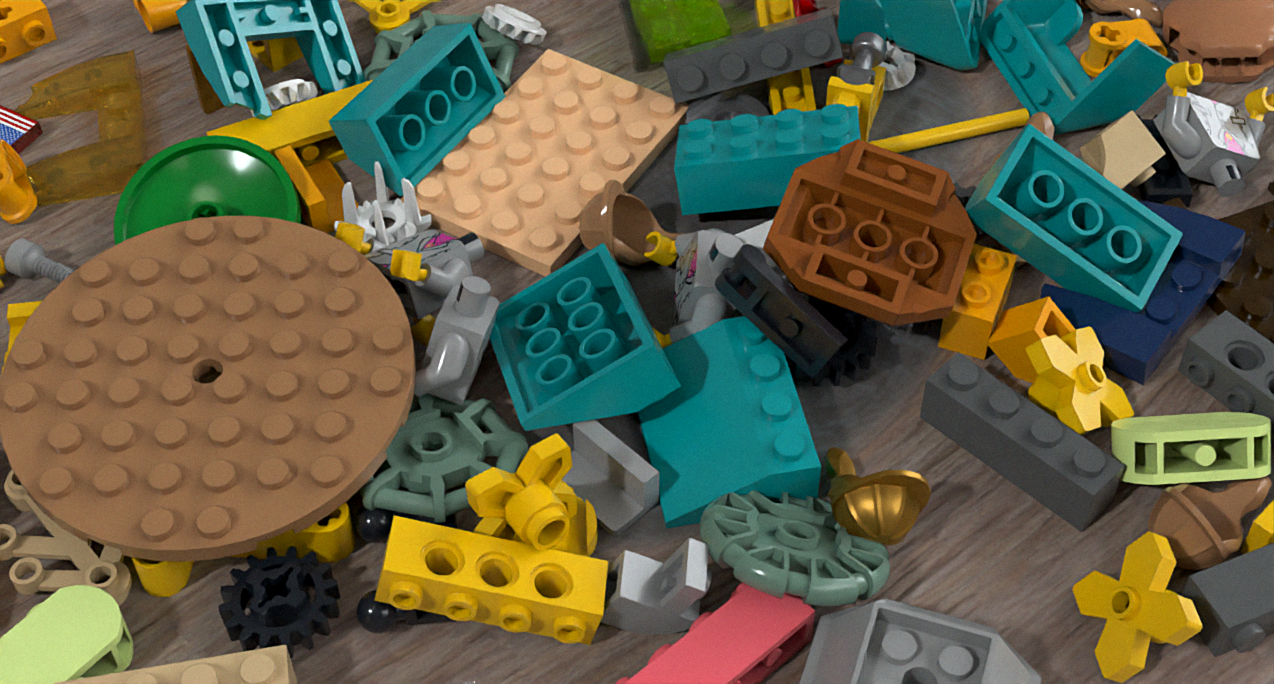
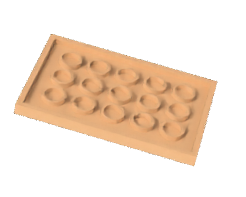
[400,49,689,277]

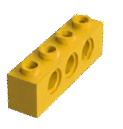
[374,516,608,645]

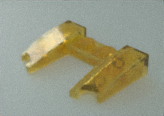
[15,50,148,207]

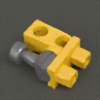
[826,32,887,142]

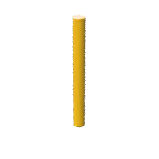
[867,108,1030,153]

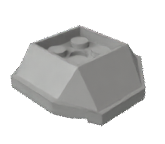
[799,598,1042,684]

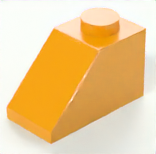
[987,296,1104,384]

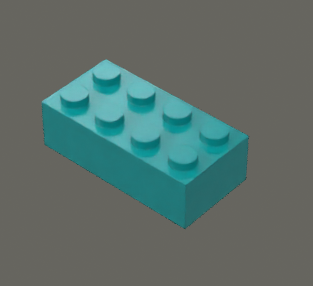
[674,104,861,216]

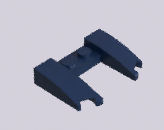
[1040,200,1246,386]

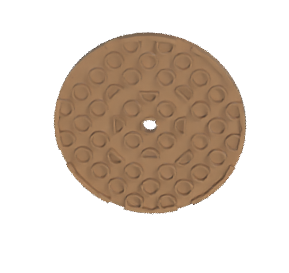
[0,216,416,561]

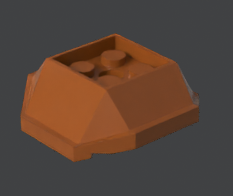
[763,139,977,328]

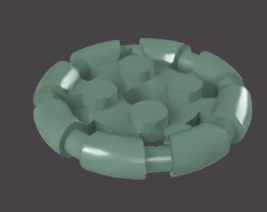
[699,491,890,606]

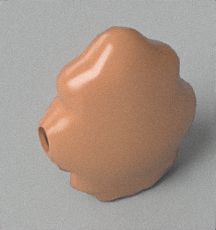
[1163,0,1274,84]

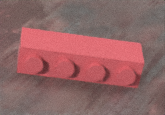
[615,582,815,684]

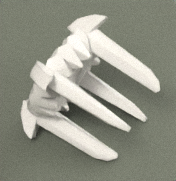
[334,162,431,245]

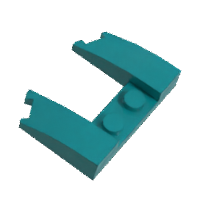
[176,0,366,120]

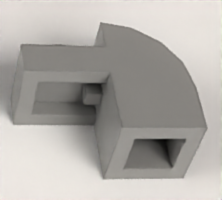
[600,538,712,635]

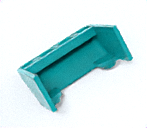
[879,0,988,71]
[980,0,1176,135]

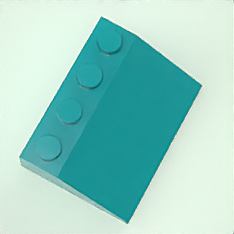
[490,242,681,431]
[637,316,821,529]

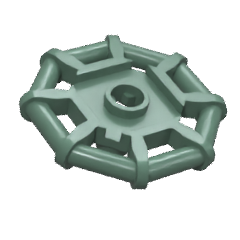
[364,10,519,93]
[358,393,528,523]

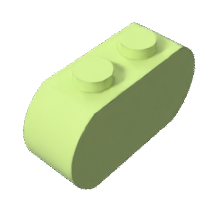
[1111,412,1271,485]
[0,585,133,684]

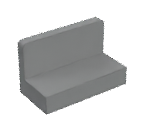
[561,419,659,537]

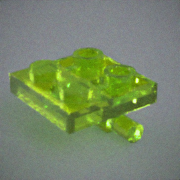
[629,0,732,64]

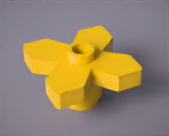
[1026,326,1134,436]
[465,433,577,550]
[1072,531,1202,683]

